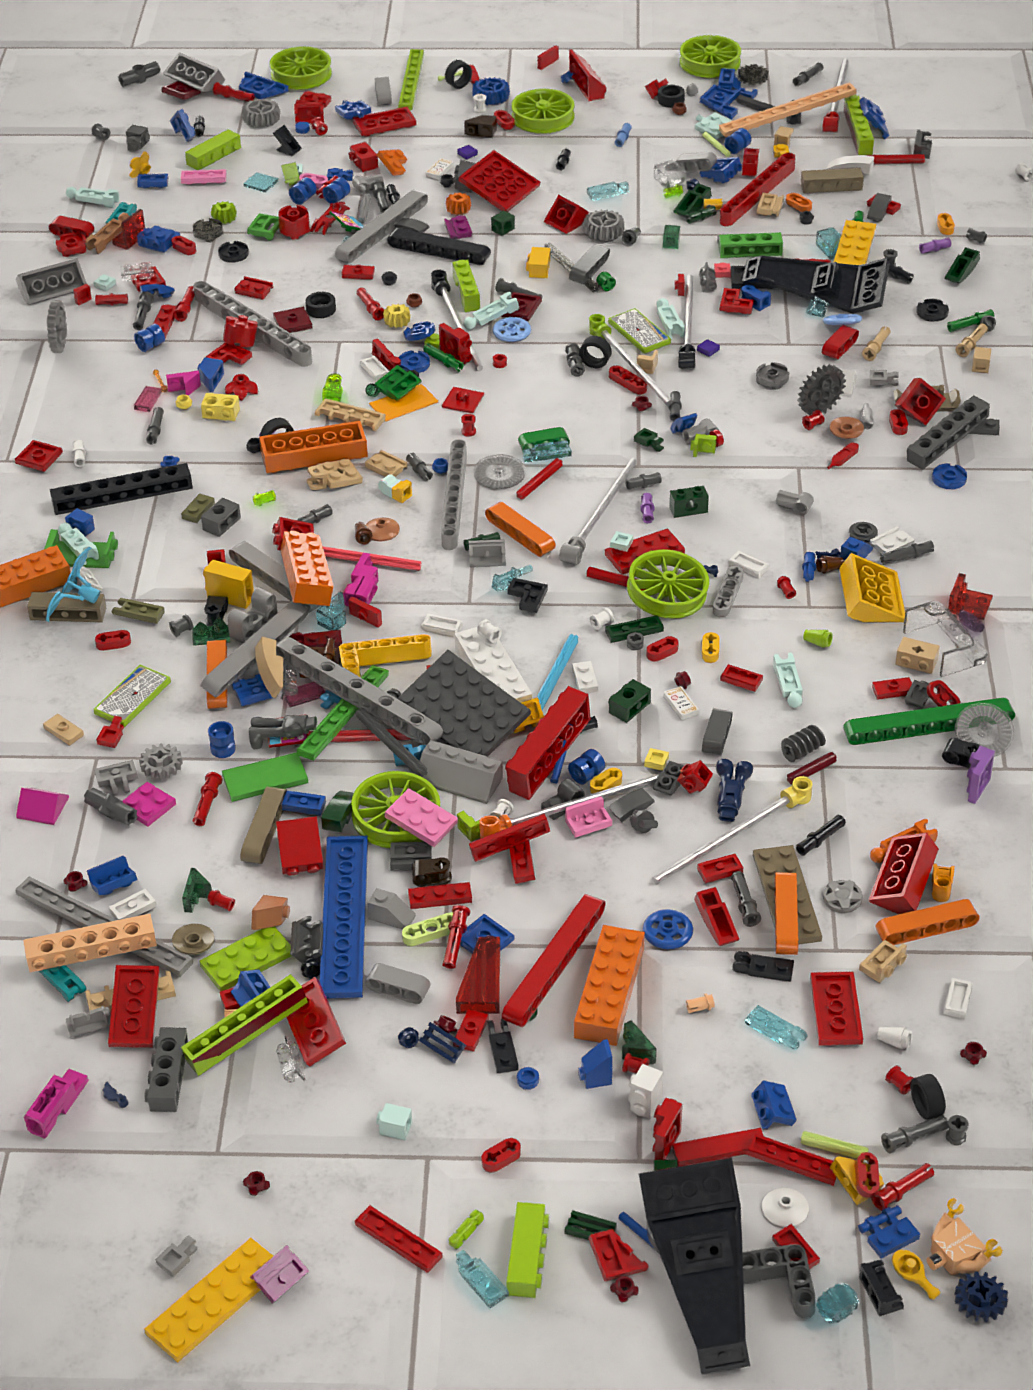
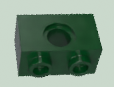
[669,485,709,518]
[608,679,651,723]

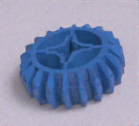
[472,77,510,106]

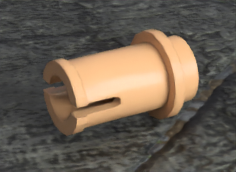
[686,993,715,1014]

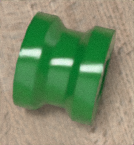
[596,271,616,291]

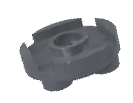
[756,362,789,390]

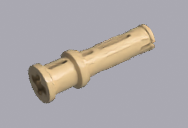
[955,324,988,357]
[862,326,891,361]

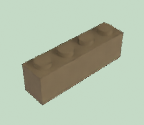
[800,168,864,193]
[27,592,106,623]

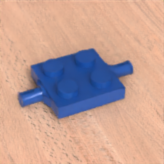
[335,100,372,120]

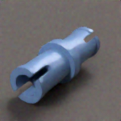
[615,123,632,147]

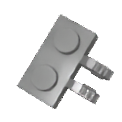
[94,760,138,796]

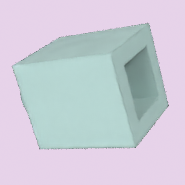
[376,1103,413,1140]

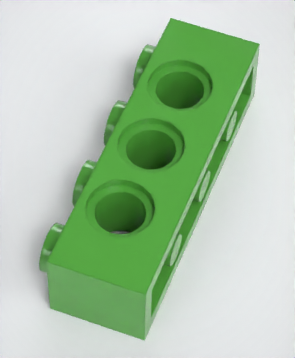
[719,232,783,258]

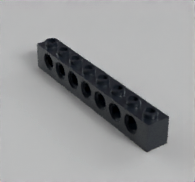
[49,463,193,515]

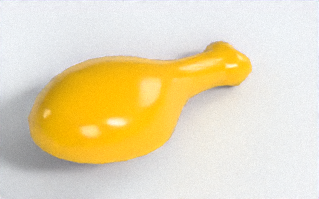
[892,1249,940,1300]

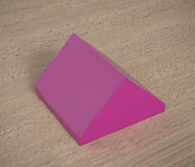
[16,787,69,825]

